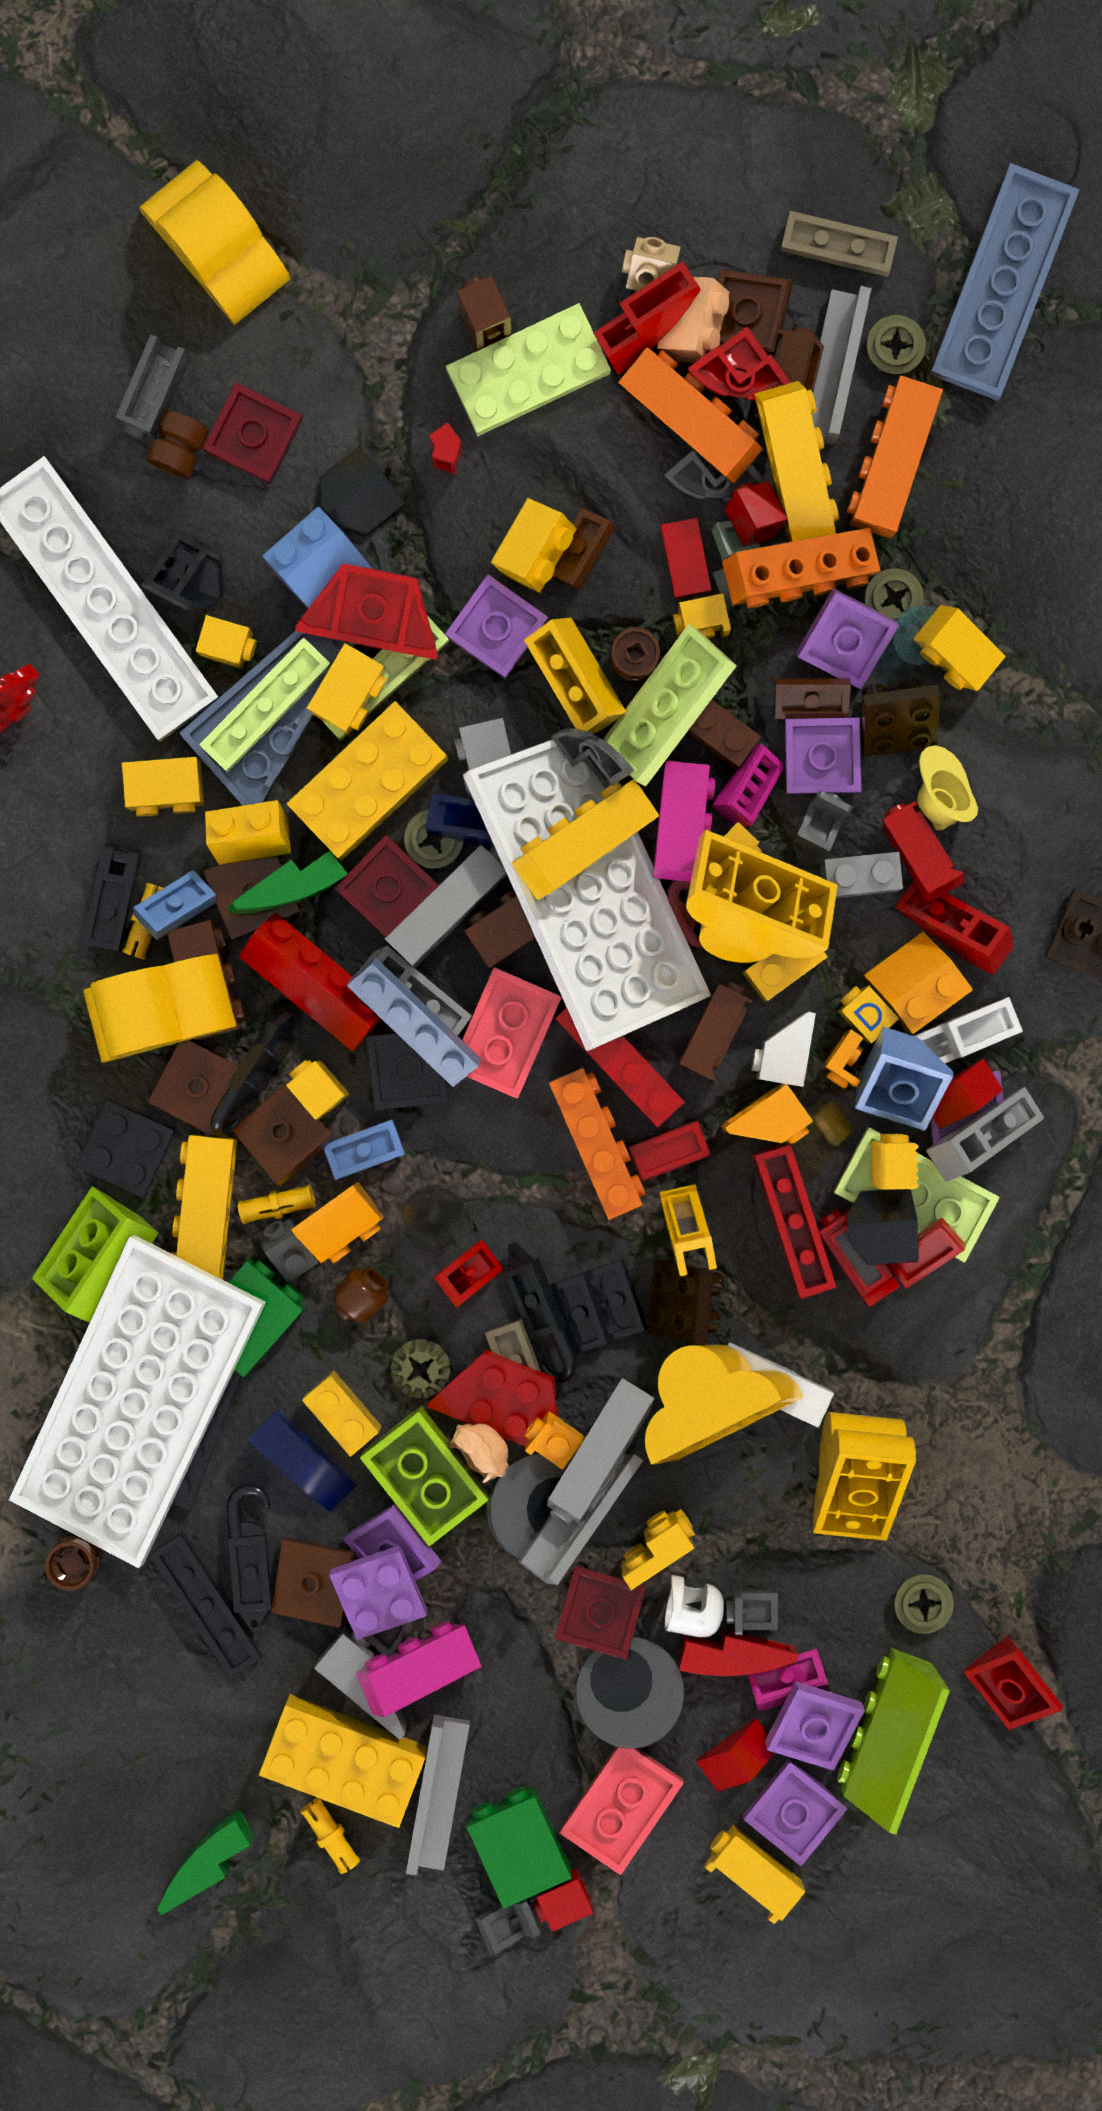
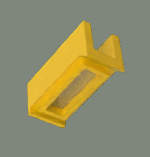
[660,1184,717,1276]

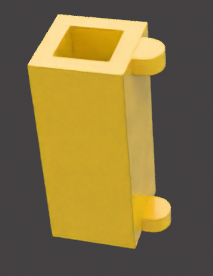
[704,1824,805,1924]

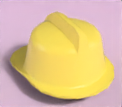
[917,745,978,831]

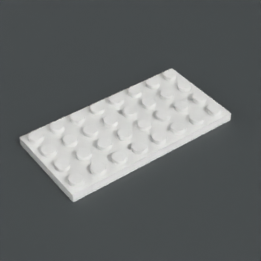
[463,733,711,1051]
[9,1235,266,1568]

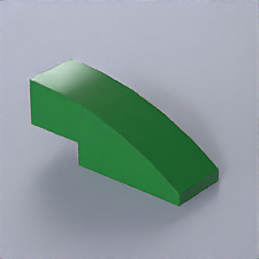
[227,851,348,914]
[157,1809,254,1915]

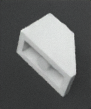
[751,1012,816,1087]

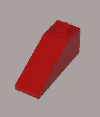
[896,881,1014,975]

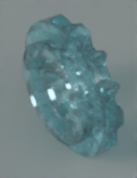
[893,605,937,666]

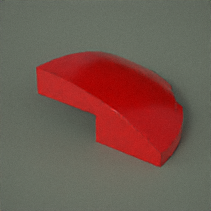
[688,327,791,401]

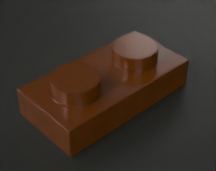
[551,508,616,591]
[773,678,851,719]

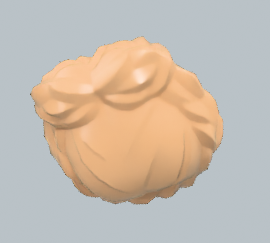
[449,1424,509,1483]

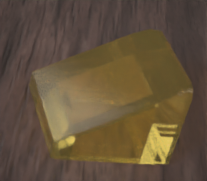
[811,1101,853,1147]

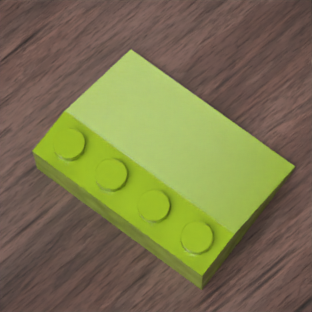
[837,1648,950,1835]

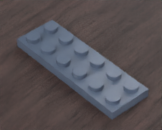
[929,163,1080,401]

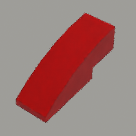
[593,261,701,374]
[677,1628,799,1676]

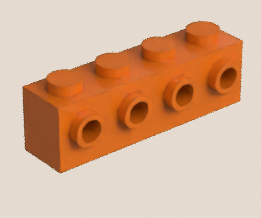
[618,347,763,484]
[847,375,943,539]
[722,528,881,608]
[549,1068,646,1220]

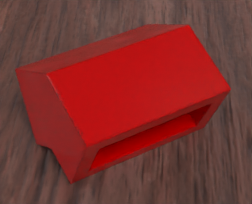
[429,423,463,475]

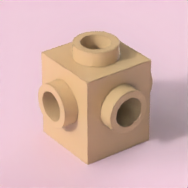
[622,237,681,292]

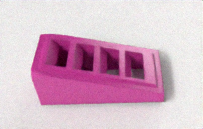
[712,744,785,826]

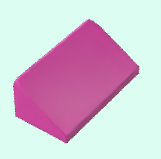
[748,1648,829,1711]

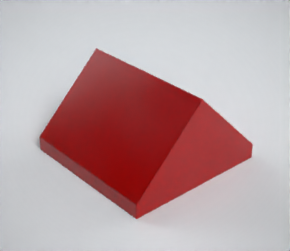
[964,1635,1063,1730]

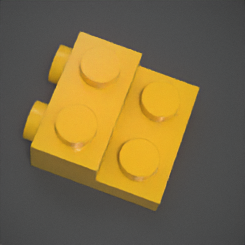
[621,1509,696,1590]

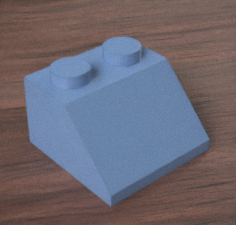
[263,506,373,609]
[855,1027,953,1131]

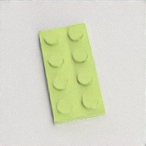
[446,303,611,436]
[603,624,737,786]
[833,1127,1000,1262]

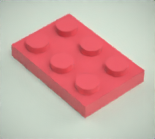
[462,967,562,1099]
[559,1747,684,1875]

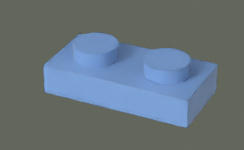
[134,870,216,940]
[324,1119,406,1180]

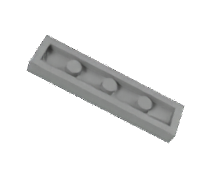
[812,286,872,445]
[518,1454,643,1585]
[406,1715,470,1876]

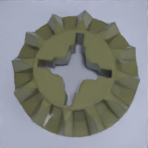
[866,315,926,376]
[864,568,924,628]
[404,809,464,869]
[391,1339,450,1399]
[894,1573,954,1634]

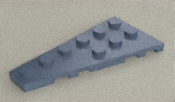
[179,631,356,806]

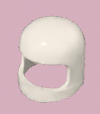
[664,1575,724,1638]

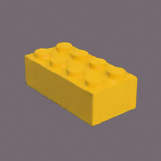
[287,701,448,862]
[259,1694,427,1828]

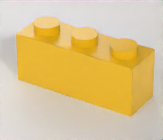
[524,618,627,734]

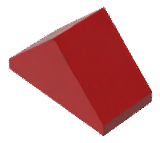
[932,1058,1003,1129]
[434,1240,504,1308]
[696,1718,775,1792]

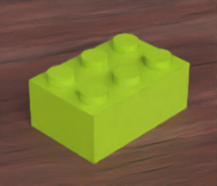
[360,1406,489,1546]

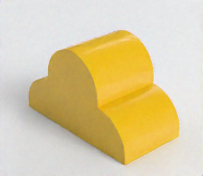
[139,160,291,325]
[686,830,838,963]
[83,954,236,1063]
[645,1344,804,1465]
[813,1412,916,1541]

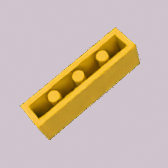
[755,381,839,542]
[512,779,659,901]
[171,1134,238,1280]

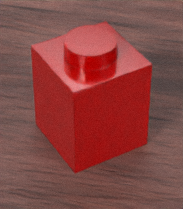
[724,481,788,547]
[533,1868,593,1932]

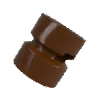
[145,410,210,480]
[610,628,660,684]
[45,1533,103,1590]

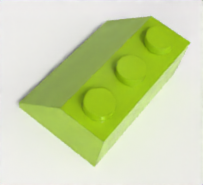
[32,1186,159,1323]

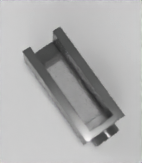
[116,334,191,440]

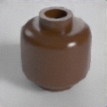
[333,1267,388,1323]

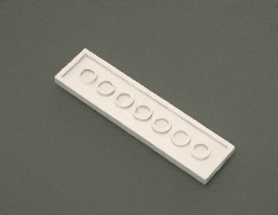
[0,456,219,742]

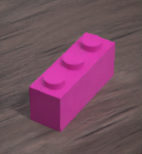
[652,760,715,882]
[356,1621,482,1717]

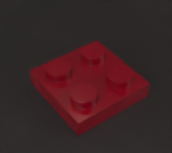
[202,382,303,485]
[335,835,439,937]
[555,1566,646,1660]

